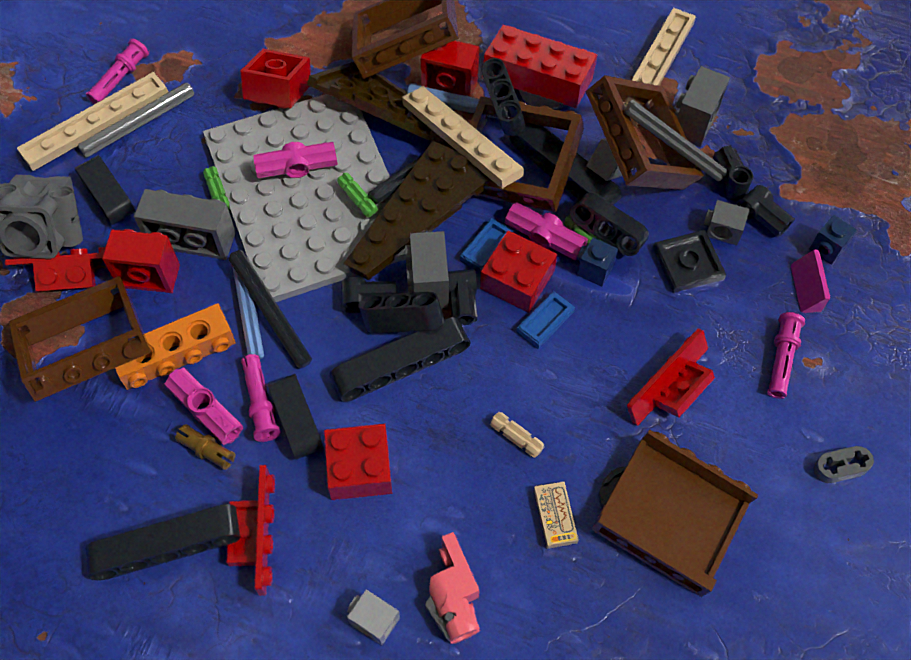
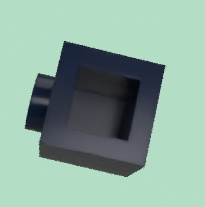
[809,215,857,265]
[577,238,618,287]

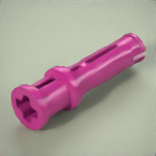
[86,39,149,104]
[767,312,805,399]
[241,354,281,442]

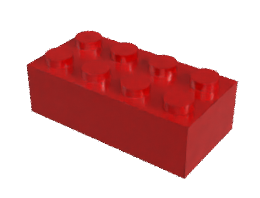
[482,25,598,109]

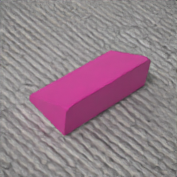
[791,250,830,313]

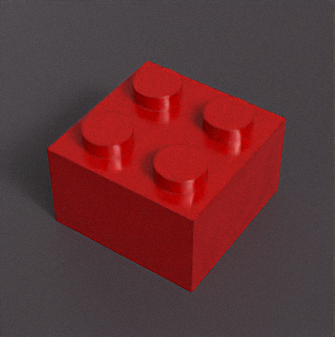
[421,41,479,97]
[241,49,311,109]
[102,229,180,293]
[480,230,557,313]
[324,424,393,500]

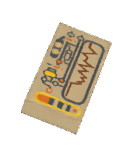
[534,482,579,549]

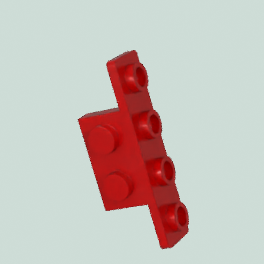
[5,247,106,291]
[627,329,715,425]
[227,465,275,596]

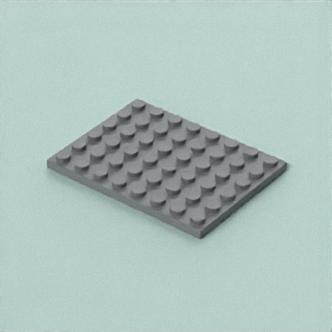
[203,94,406,302]

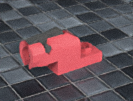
[426,532,480,644]

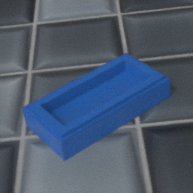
[460,218,514,273]
[517,291,575,349]

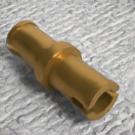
[175,424,236,470]

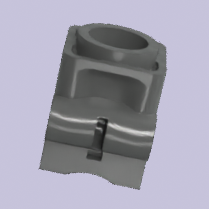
[0,175,83,258]

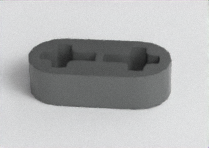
[813,446,874,483]

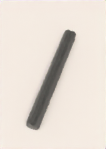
[78,83,194,157]
[624,100,727,181]

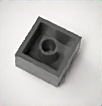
[675,66,730,147]
[405,231,449,309]

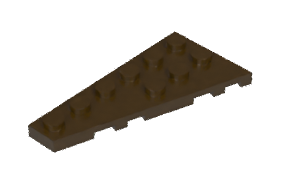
[307,62,457,151]
[343,141,492,280]

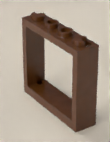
[352,0,458,78]
[586,75,704,190]
[470,96,584,212]
[9,276,151,402]

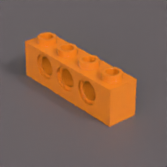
[115,303,236,390]

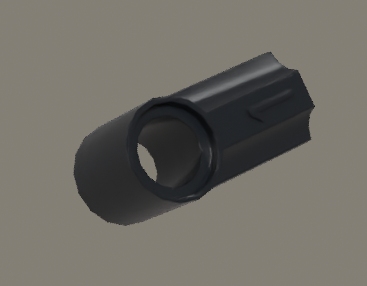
[713,145,754,201]
[737,185,795,237]
[448,269,477,326]
[341,277,397,313]

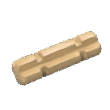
[490,412,544,457]

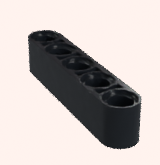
[509,123,622,205]
[329,317,471,402]
[86,504,241,581]

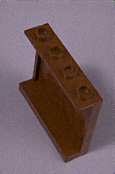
[591,429,758,597]

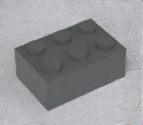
[134,189,236,260]

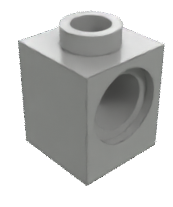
[347,590,400,646]

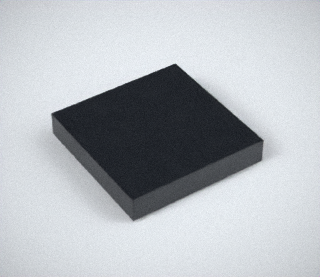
[653,230,727,293]

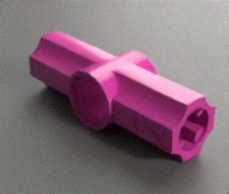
[253,142,338,179]
[505,202,588,261]
[164,367,243,445]

